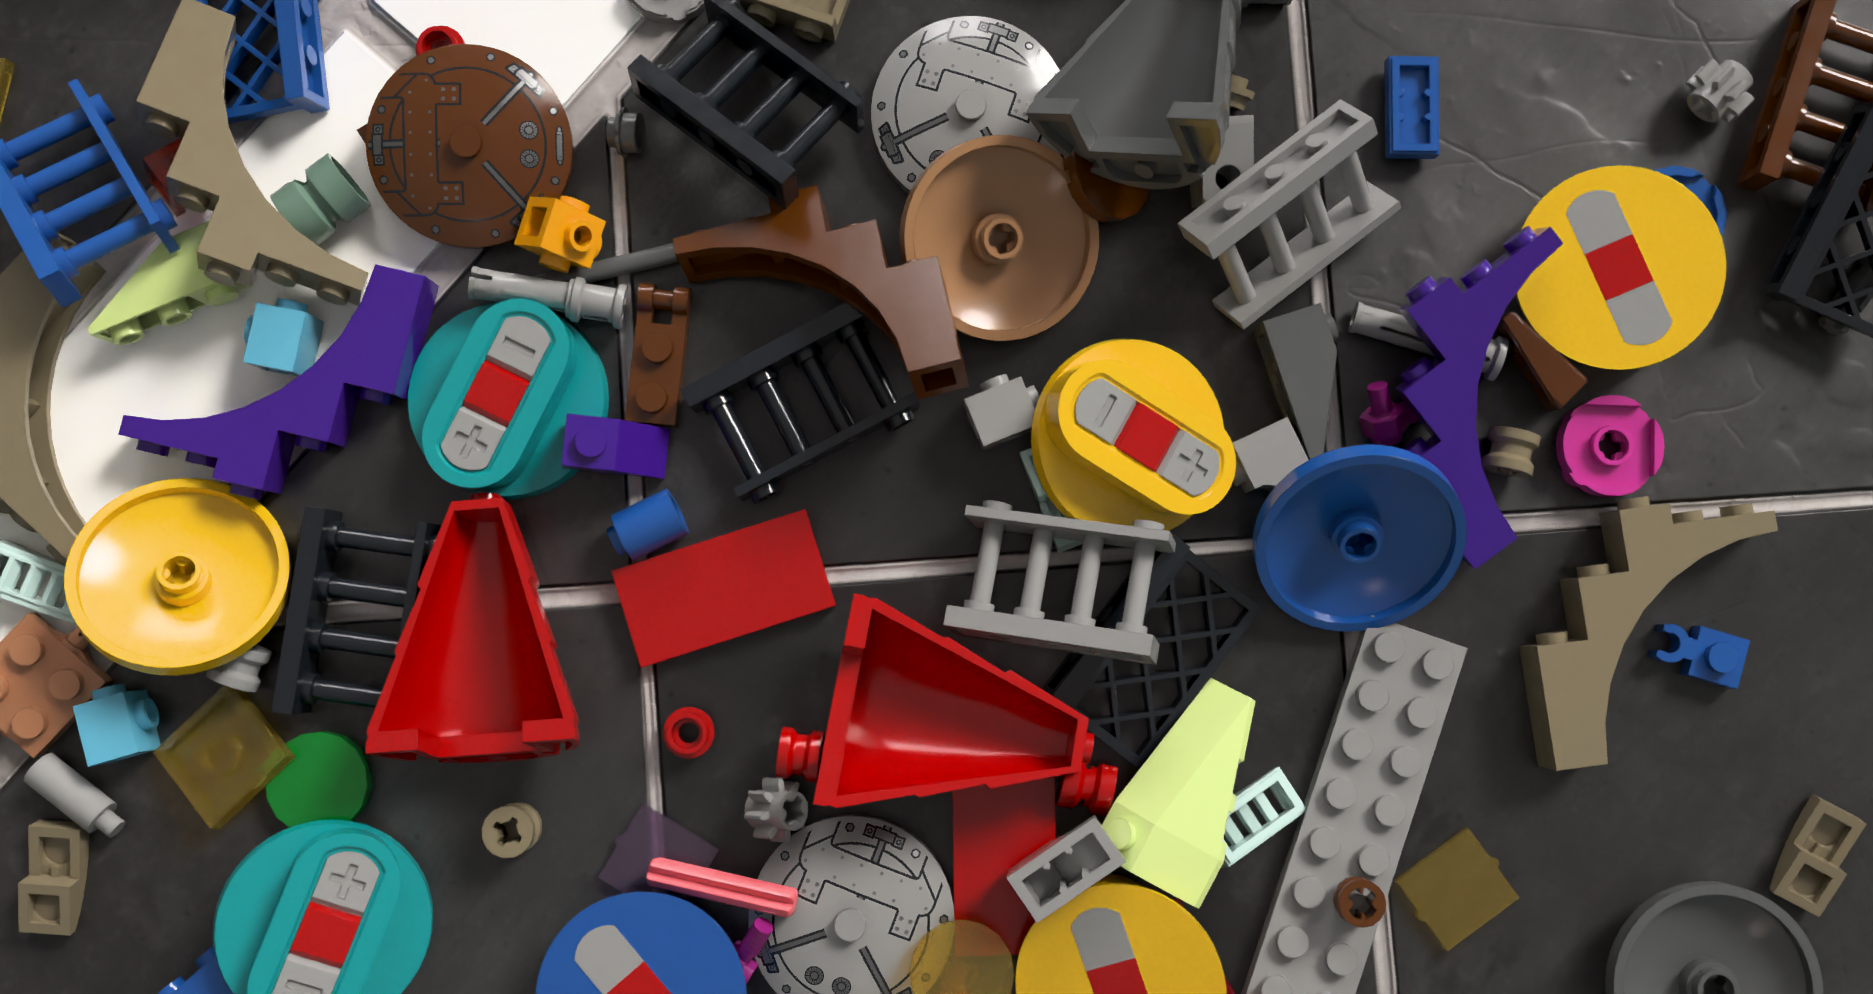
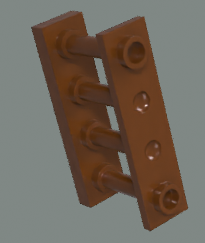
[1736,0,1873,219]

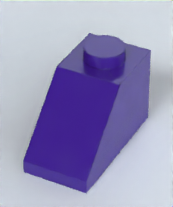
[561,413,670,479]

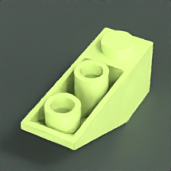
[87,220,253,345]

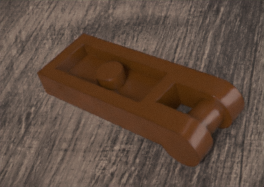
[625,283,692,428]

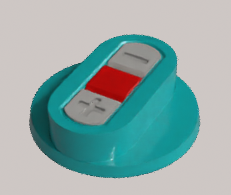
[408,299,609,500]
[212,820,433,994]

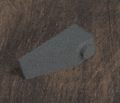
[1253,303,1339,460]

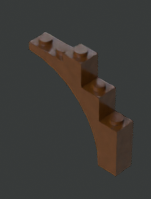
[673,185,969,400]

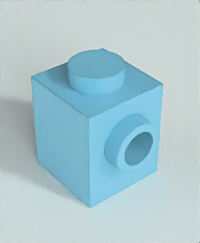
[243,298,324,377]
[73,684,162,767]

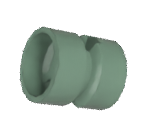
[270,153,372,246]

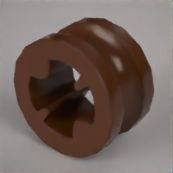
[1333,876,1386,928]

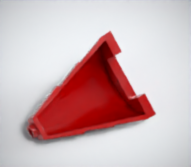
[365,492,580,763]
[813,593,1094,808]

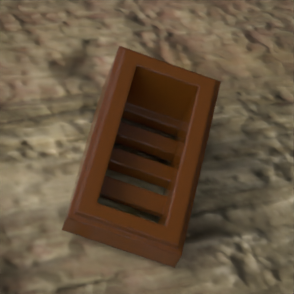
[1496,312,1588,412]

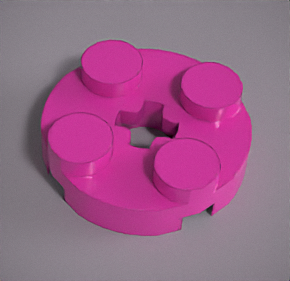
[1556,395,1665,497]

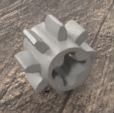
[1686,59,1755,123]
[744,777,808,843]

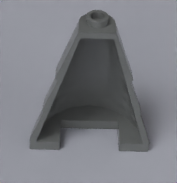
[1026,0,1241,189]

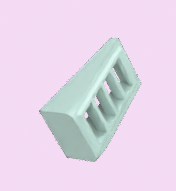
[0,539,76,624]
[1221,767,1306,868]

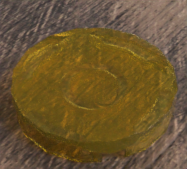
[909,919,1015,994]

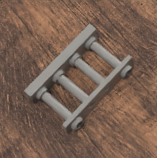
[1178,99,1401,330]
[943,500,1176,665]

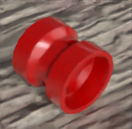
[1056,763,1118,817]

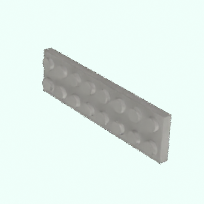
[1241,615,1468,994]

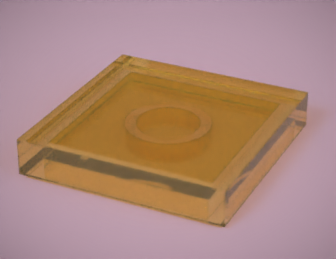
[153,685,295,829]

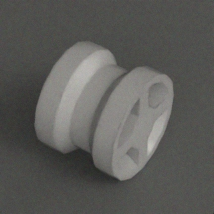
[206,644,273,692]

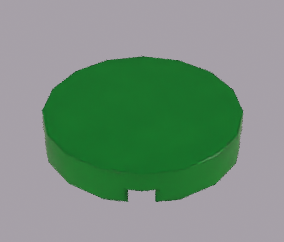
[265,731,373,828]

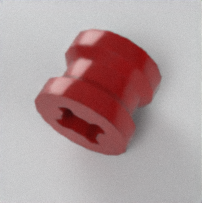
[776,727,824,783]

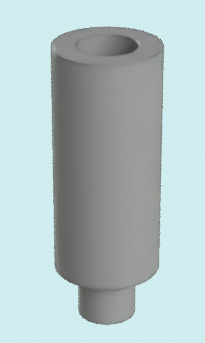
[23,753,125,838]

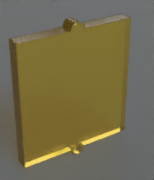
[1395,827,1519,951]

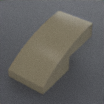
[1769,793,1867,917]
[18,819,90,936]

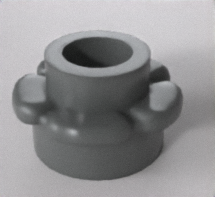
[606,107,646,158]

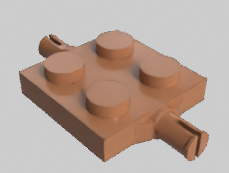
[0,612,114,758]

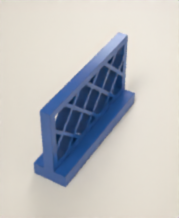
[196,0,330,124]

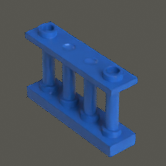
[0,79,180,307]

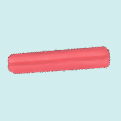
[646,857,798,918]

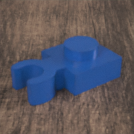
[1648,624,1750,689]

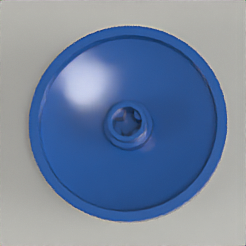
[1252,444,1467,632]

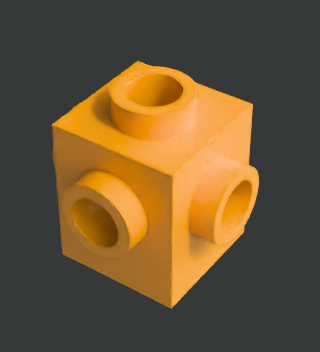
[514,196,606,273]

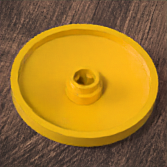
[64,478,292,676]

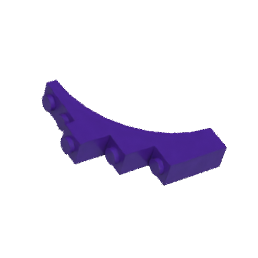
[1395,226,1563,569]
[118,264,439,500]

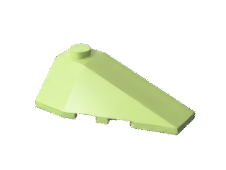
[1102,678,1255,909]

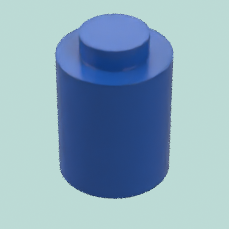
[606,488,689,560]

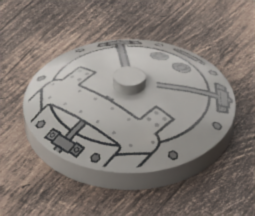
[871,16,1061,194]
[748,814,955,994]

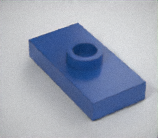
[1384,56,1440,159]

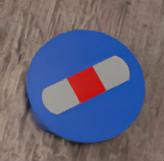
[536,892,747,994]

